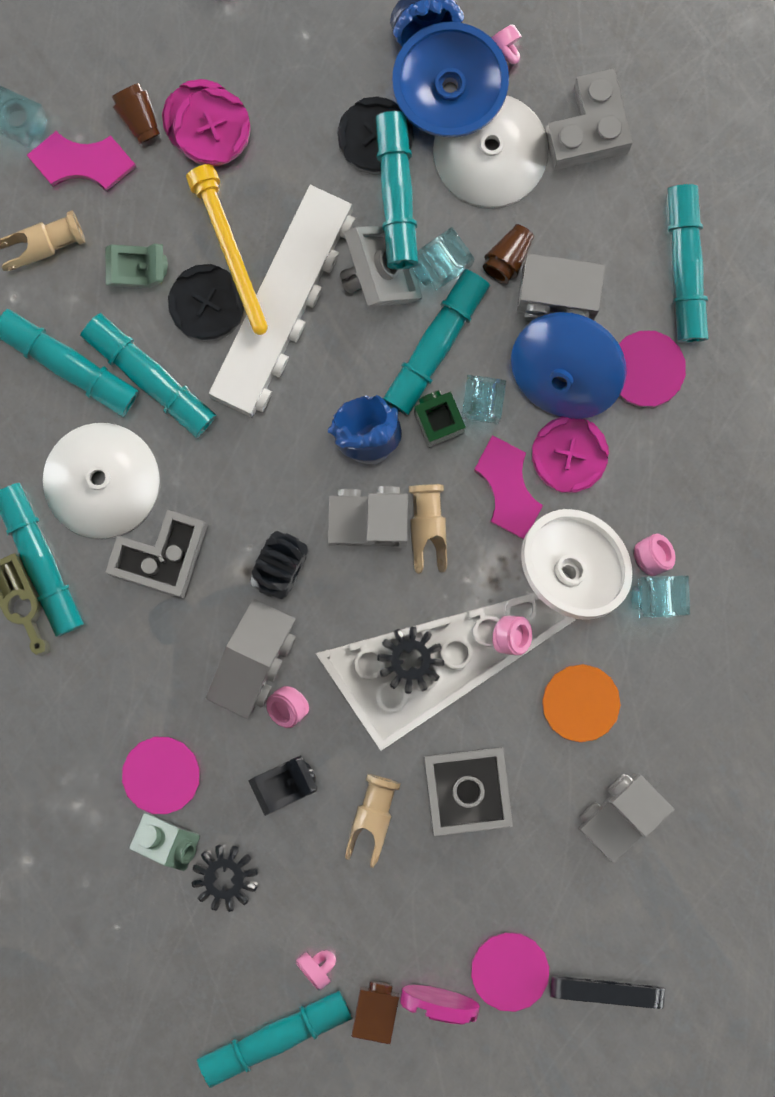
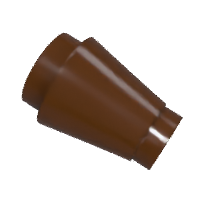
[112,83,160,144]
[483,224,534,284]

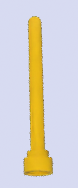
[186,164,268,335]

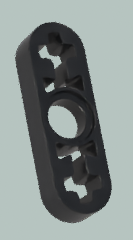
[550,976,666,1009]

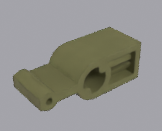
[0,553,50,656]

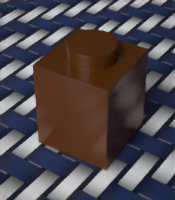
[351,981,399,1044]

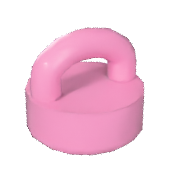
[491,25,522,64]
[634,533,676,576]
[492,616,533,655]
[266,686,309,728]
[295,950,336,991]

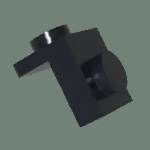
[248,755,317,816]

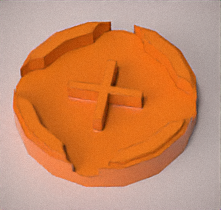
[542,664,621,742]

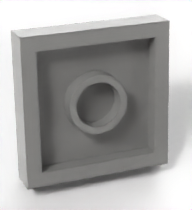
[340,226,422,307]

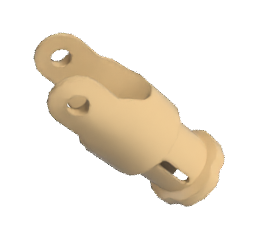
[0,210,85,271]
[409,484,447,574]
[345,774,401,868]

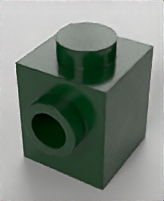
[414,390,466,447]

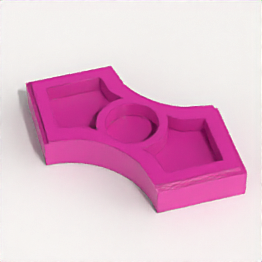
[27,131,136,191]
[474,435,543,540]

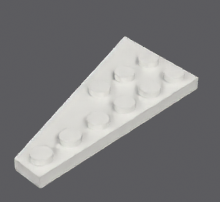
[316,593,576,751]

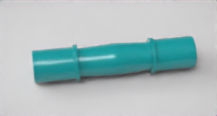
[376,111,418,270]
[667,184,709,343]
[383,269,491,416]
[0,308,139,417]
[80,313,217,438]
[0,483,84,637]
[197,990,353,1088]

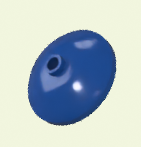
[392,22,509,138]
[511,312,627,419]

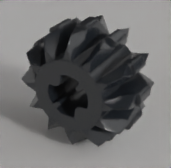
[250,531,308,599]
[377,626,444,694]
[191,844,258,912]

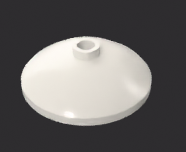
[433,96,548,208]
[43,423,160,539]
[521,509,632,620]

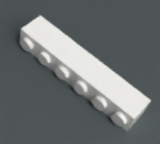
[208,184,356,418]

